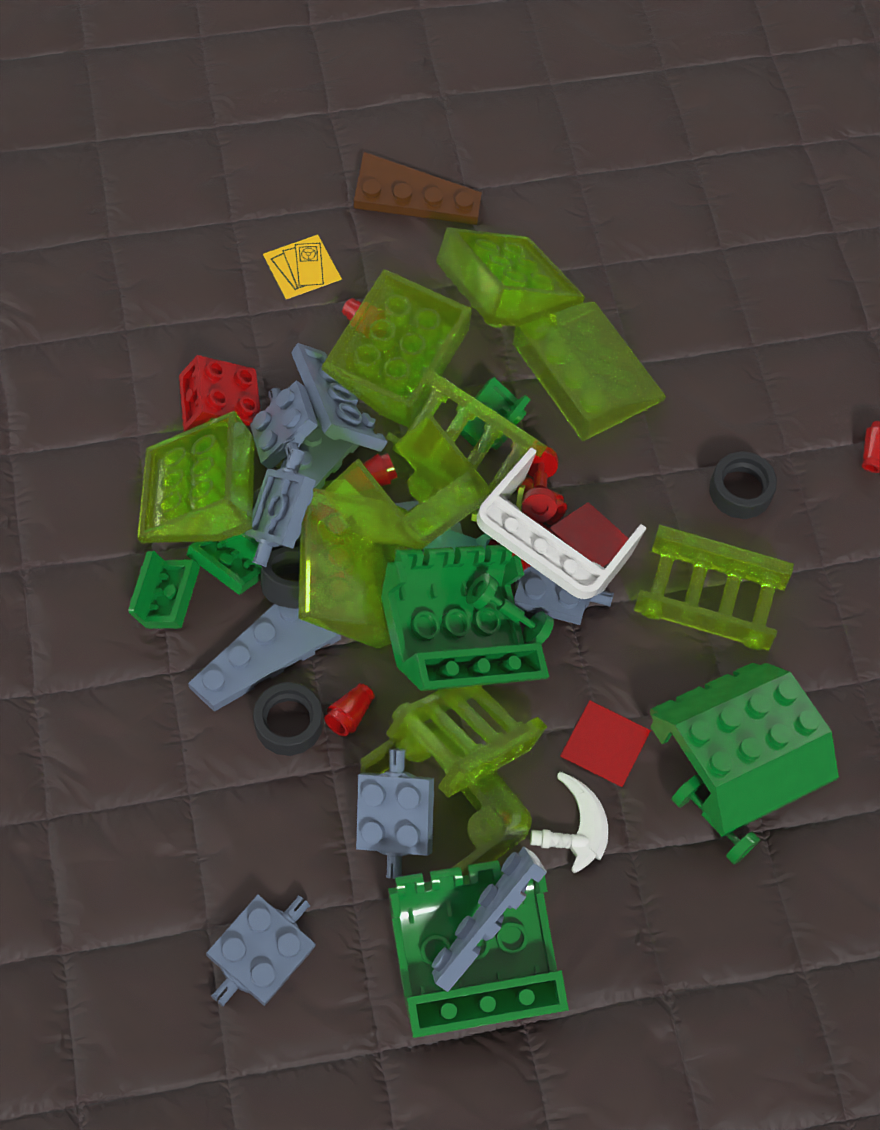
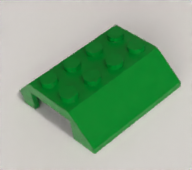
[381,545,549,691]
[650,662,839,837]
[388,859,569,1038]

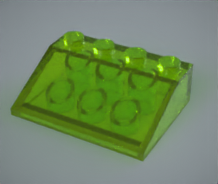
[436,227,585,328]
[322,269,472,428]
[513,302,666,441]
[137,411,255,543]
[299,488,407,649]

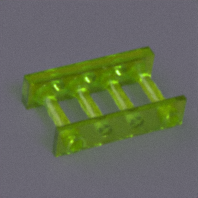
[386,369,547,509]
[634,524,794,651]
[386,685,548,797]

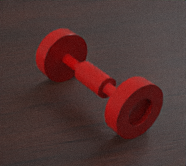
[522,446,558,522]

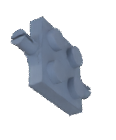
[250,380,318,469]
[245,448,316,567]
[514,566,614,625]
[356,748,434,879]
[206,895,316,1007]

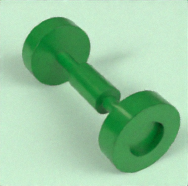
[466,573,554,644]
[671,774,761,865]

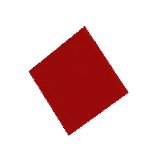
[550,502,629,567]
[560,700,651,787]

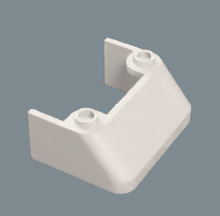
[477,447,646,599]

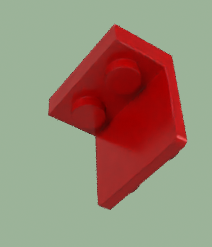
[179,355,260,434]

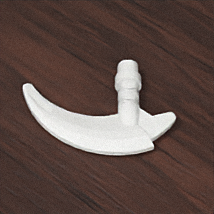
[530,772,608,873]

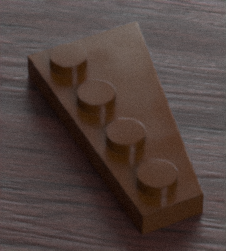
[354,152,482,225]

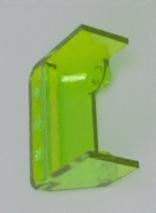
[323,414,490,549]
[361,720,532,876]

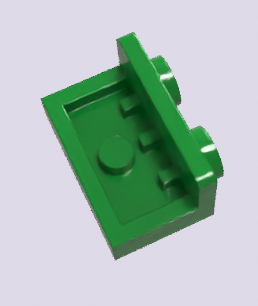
[452,377,531,453]
[186,515,272,595]
[128,551,200,629]

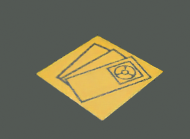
[263,235,342,300]

